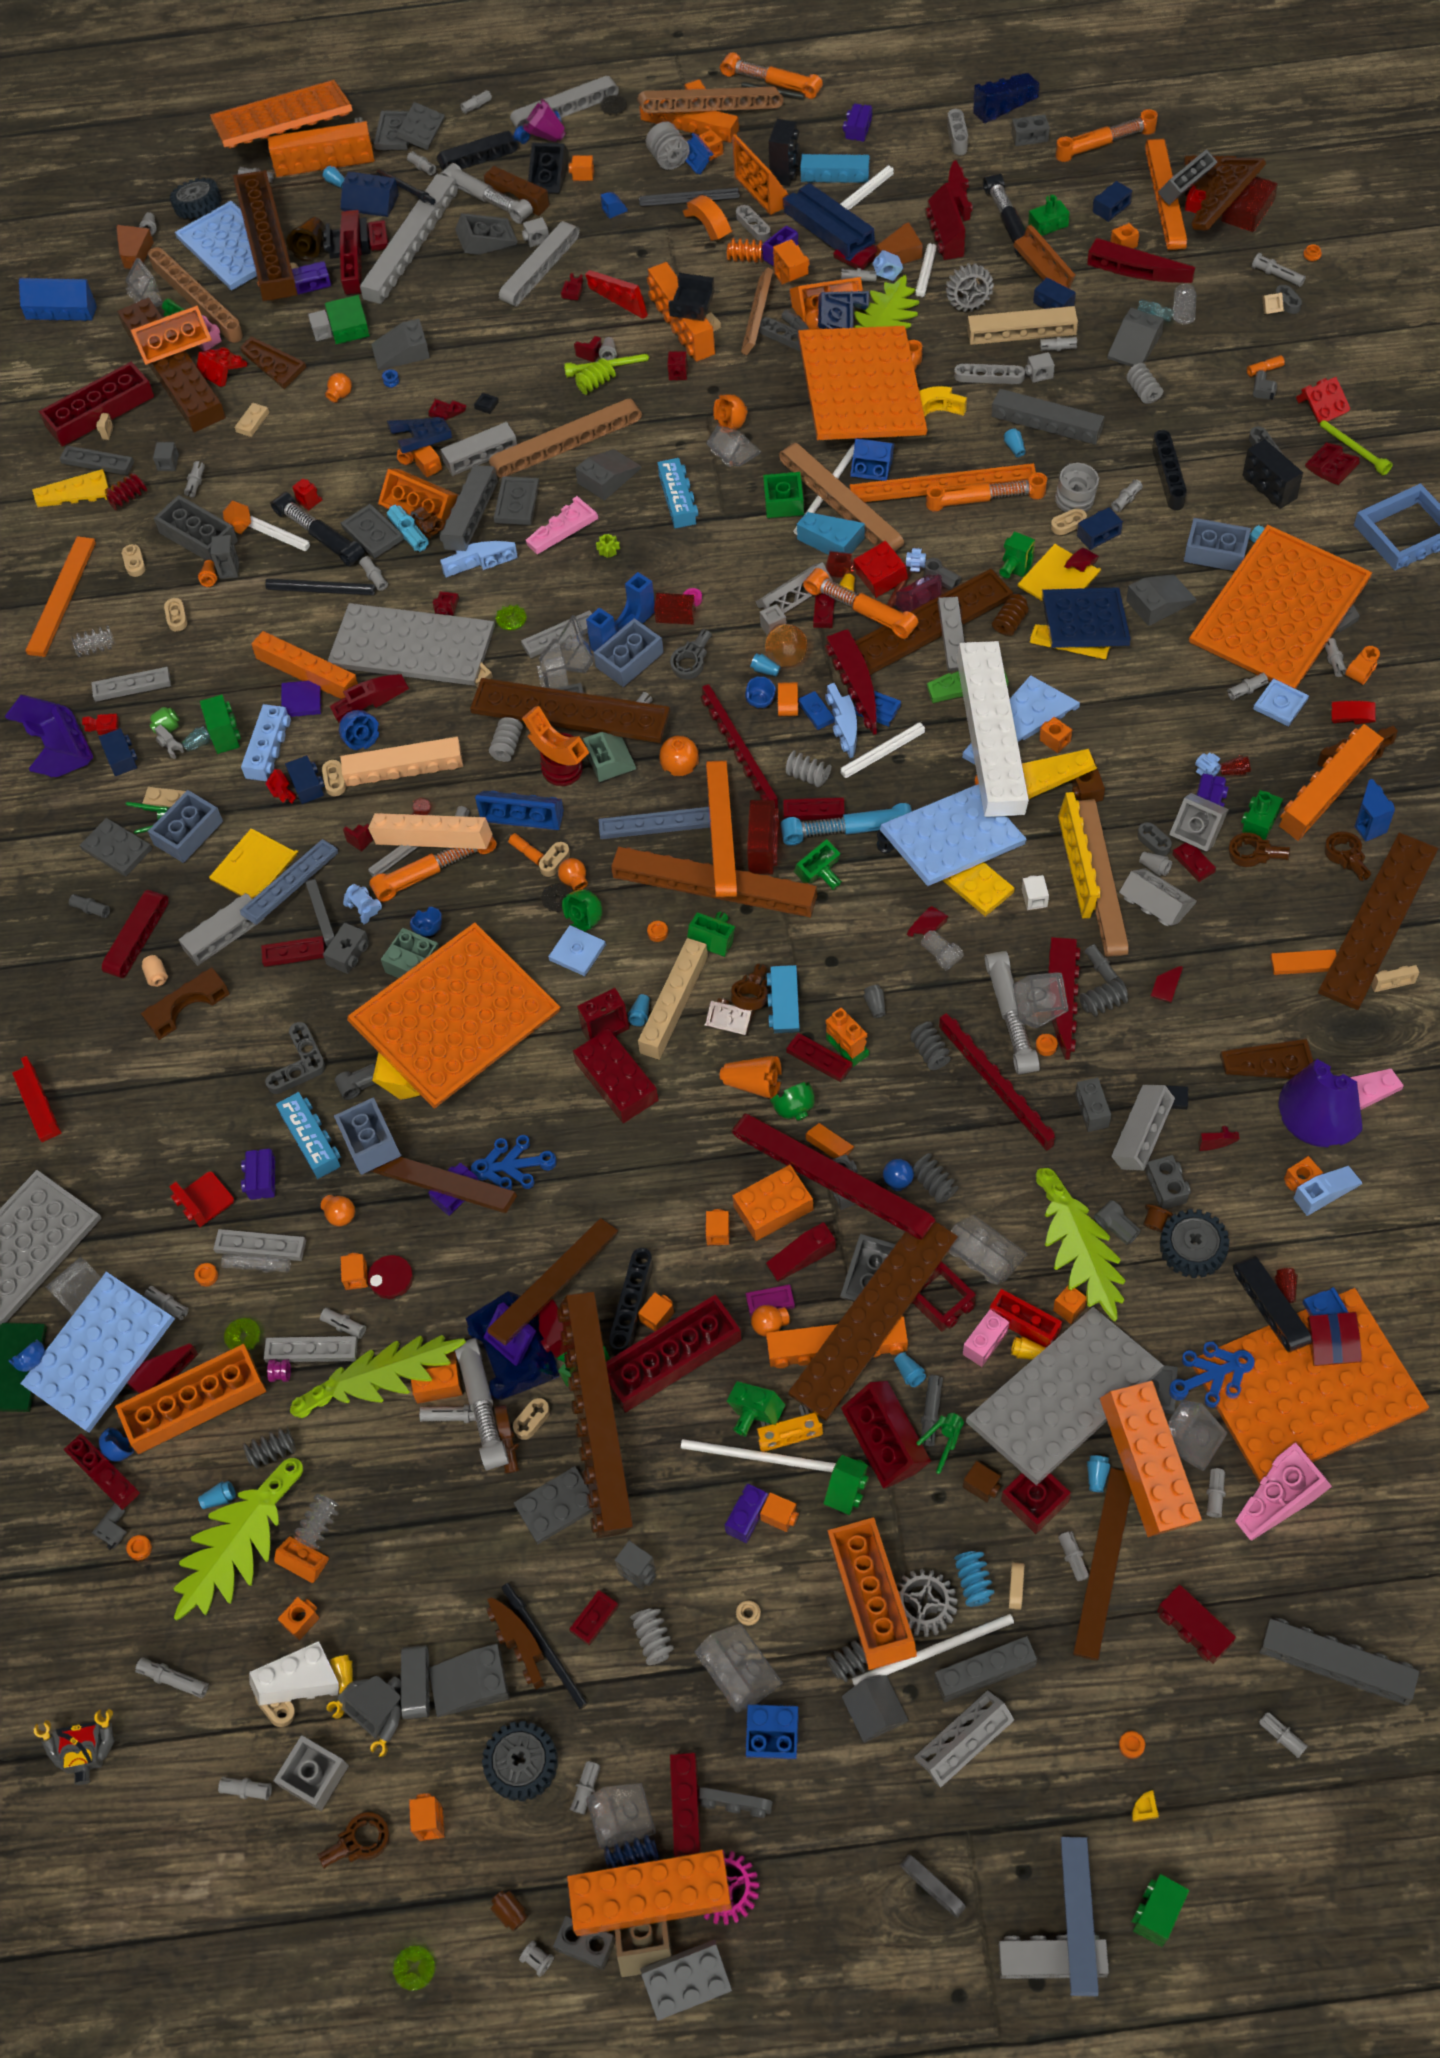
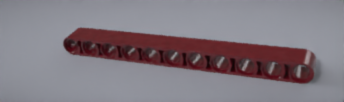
[731,1113,935,1240]

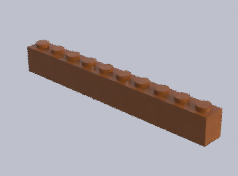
[611,847,817,918]

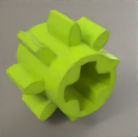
[596,534,620,558]

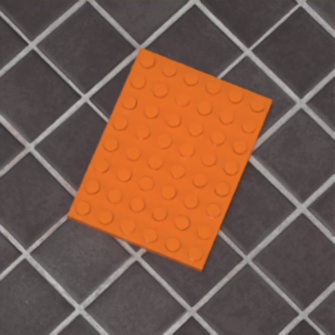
[210,80,353,148]
[798,326,927,440]
[1189,525,1372,689]
[347,922,561,1109]
[1191,1288,1429,1485]

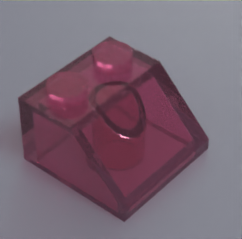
[896,574,942,612]

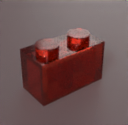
[654,593,696,625]

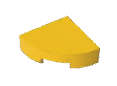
[1132,1790,1159,1822]

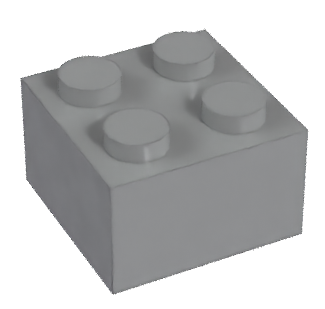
[1169,793,1229,851]
[273,1735,349,1811]

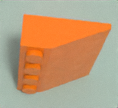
[732,134,788,215]

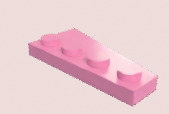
[526,496,598,554]
[1350,1069,1404,1110]

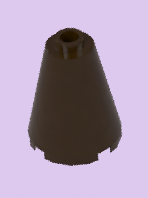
[287,217,324,261]

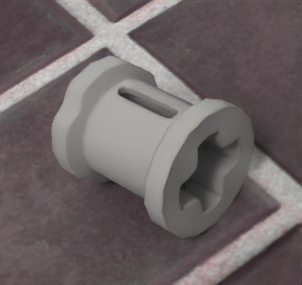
[519,1940,554,1977]

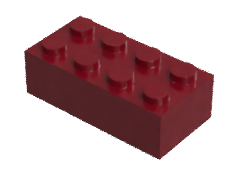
[573,1028,659,1124]

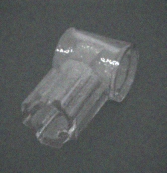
[921,930,964,970]

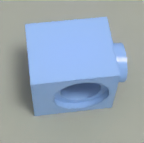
[873,250,903,281]

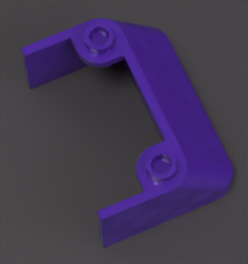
[5,694,93,777]

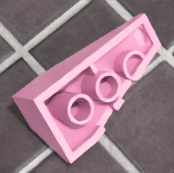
[1235,1443,1332,1541]

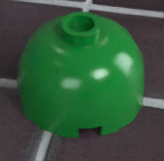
[562,889,602,932]
[770,1082,815,1121]

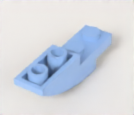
[440,541,518,578]
[825,683,857,758]

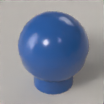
[883,1159,914,1191]

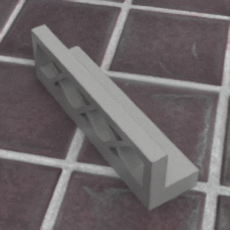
[755,562,833,613]
[914,1690,1014,1788]

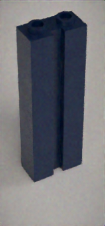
[783,183,875,259]

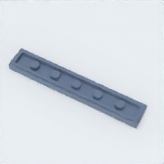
[598,807,710,839]
[240,839,338,925]
[1061,1837,1098,1996]

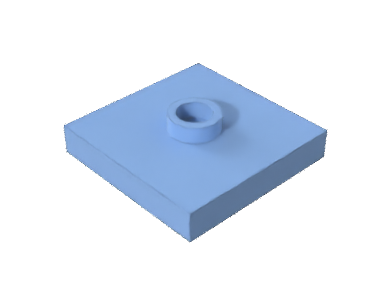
[1253,678,1309,727]
[548,925,606,976]

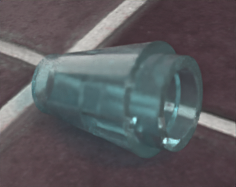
[181,725,211,752]

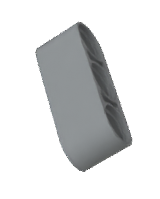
[947,109,968,155]

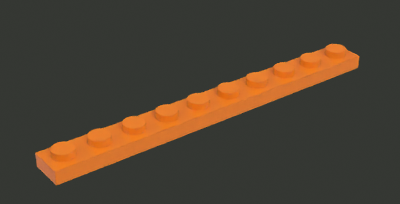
[850,463,1036,502]

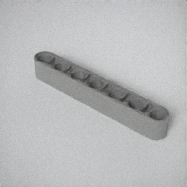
[510,76,619,129]
[499,221,580,306]

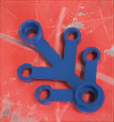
[471,1135,557,1190]
[1169,1342,1254,1408]

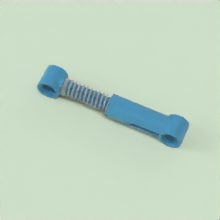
[781,803,912,845]

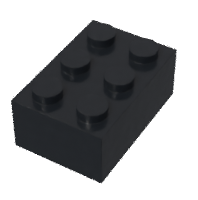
[768,119,800,186]
[1242,439,1303,509]

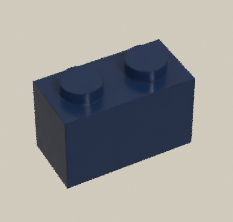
[1093,181,1132,222]
[1033,278,1076,309]
[1077,507,1123,550]
[99,728,138,777]
[285,755,325,804]

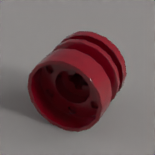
[540,732,583,786]

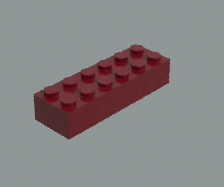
[39,361,154,447]
[606,1294,742,1413]

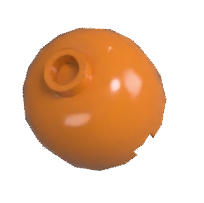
[713,394,747,432]
[659,736,699,776]

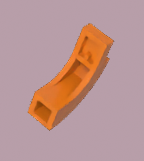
[683,195,732,241]
[522,706,589,765]

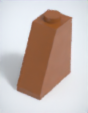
[875,222,923,264]
[117,225,154,270]

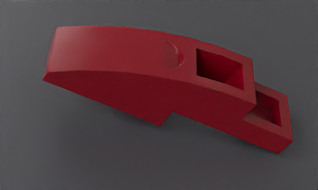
[948,160,973,221]
[330,674,409,723]
[63,1433,140,1510]

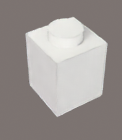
[1022,875,1049,910]

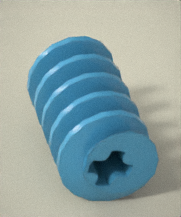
[954,1551,995,1607]

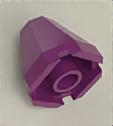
[523,98,565,142]

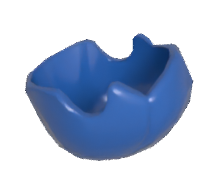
[745,676,776,708]
[410,907,442,937]
[9,1339,45,1372]
[99,1428,135,1462]

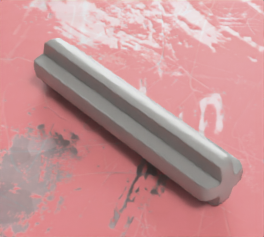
[368,845,419,877]

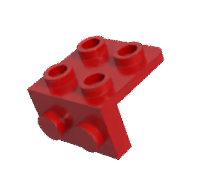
[196,347,247,387]
[1296,377,1350,424]
[169,1172,234,1228]

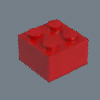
[853,540,908,598]

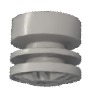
[646,122,689,170]
[1055,463,1099,512]

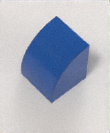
[600,192,627,219]

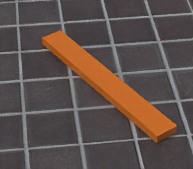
[25,536,96,657]

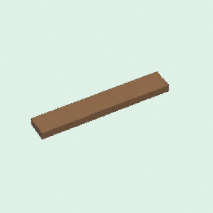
[741,267,773,356]

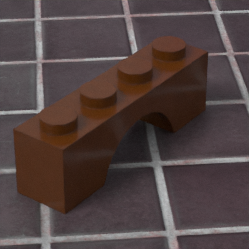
[484,166,549,216]
[141,967,230,1040]

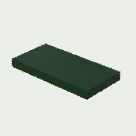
[0,1323,47,1412]

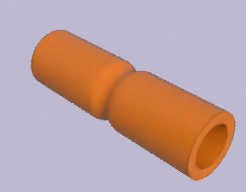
[1247,355,1285,377]
[508,833,544,865]

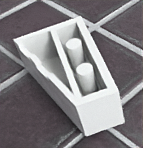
[249,1641,339,1705]

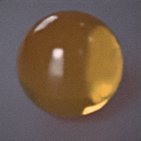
[765,624,808,667]

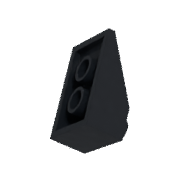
[528,143,569,194]

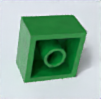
[763,472,804,518]
[200,695,241,754]
[1131,1874,1189,1947]

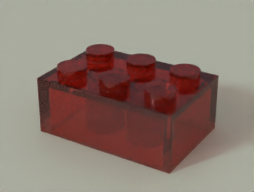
[1221,176,1278,232]
[747,800,780,875]

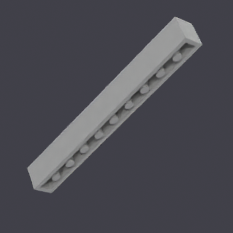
[360,174,458,304]

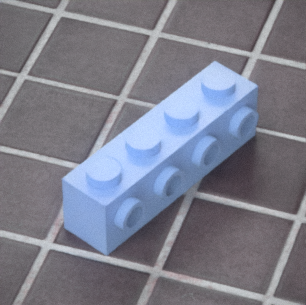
[241,704,291,781]

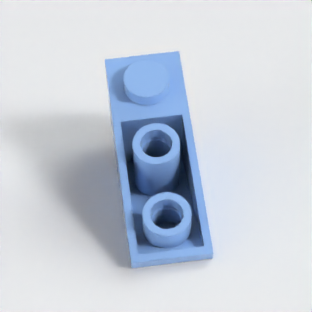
[1293,1166,1362,1216]

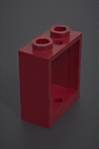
[577,988,629,1041]
[912,1262,976,1332]

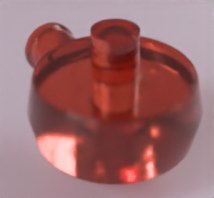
[411,798,431,815]

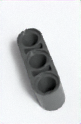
[401,1645,430,1719]

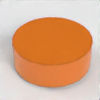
[647,921,668,942]
[1035,1034,1058,1056]
[194,1263,218,1287]
[126,1535,152,1561]
[1119,1731,1145,1759]

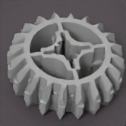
[946,263,994,312]
[896,1569,958,1637]

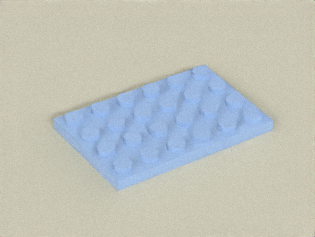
[175,201,256,290]
[880,784,1026,886]
[20,1272,175,1433]

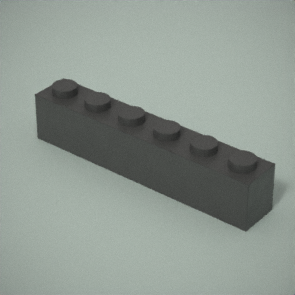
[992,389,1105,445]
[440,465,498,551]
[1259,1618,1419,1706]

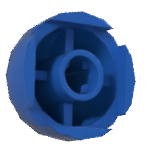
[339,710,379,750]

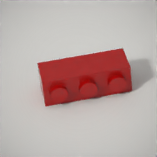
[989,1289,1062,1347]

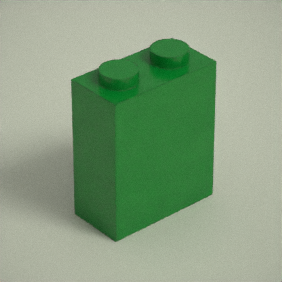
[325,295,370,344]

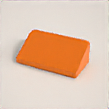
[806,1123,854,1159]
[274,1536,329,1583]

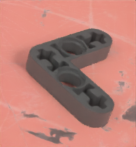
[265,1022,326,1094]

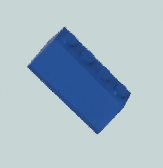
[19,278,97,321]
[475,791,564,830]

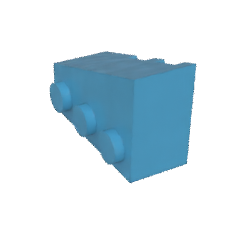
[797,512,865,563]
[767,965,799,1033]

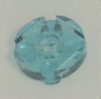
[1137,299,1174,322]

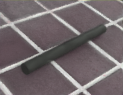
[741,82,805,100]

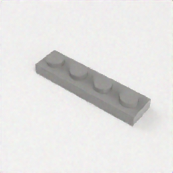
[938,597,965,671]
[521,610,592,658]
[91,667,171,702]
[213,1229,306,1261]
[264,1336,358,1363]

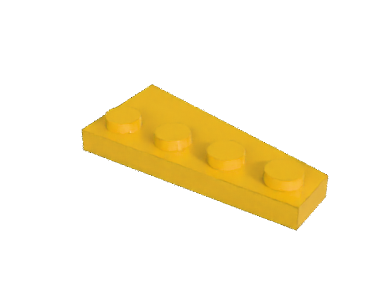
[32,469,109,507]
[1030,625,1111,659]
[1022,749,1097,799]

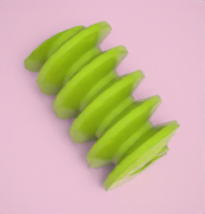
[575,358,616,395]

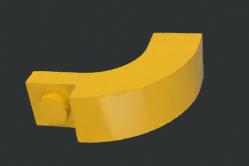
[919,386,967,417]

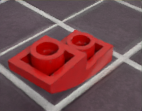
[1332,701,1376,725]

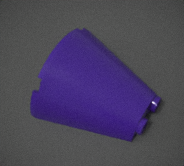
[1278,1059,1363,1147]

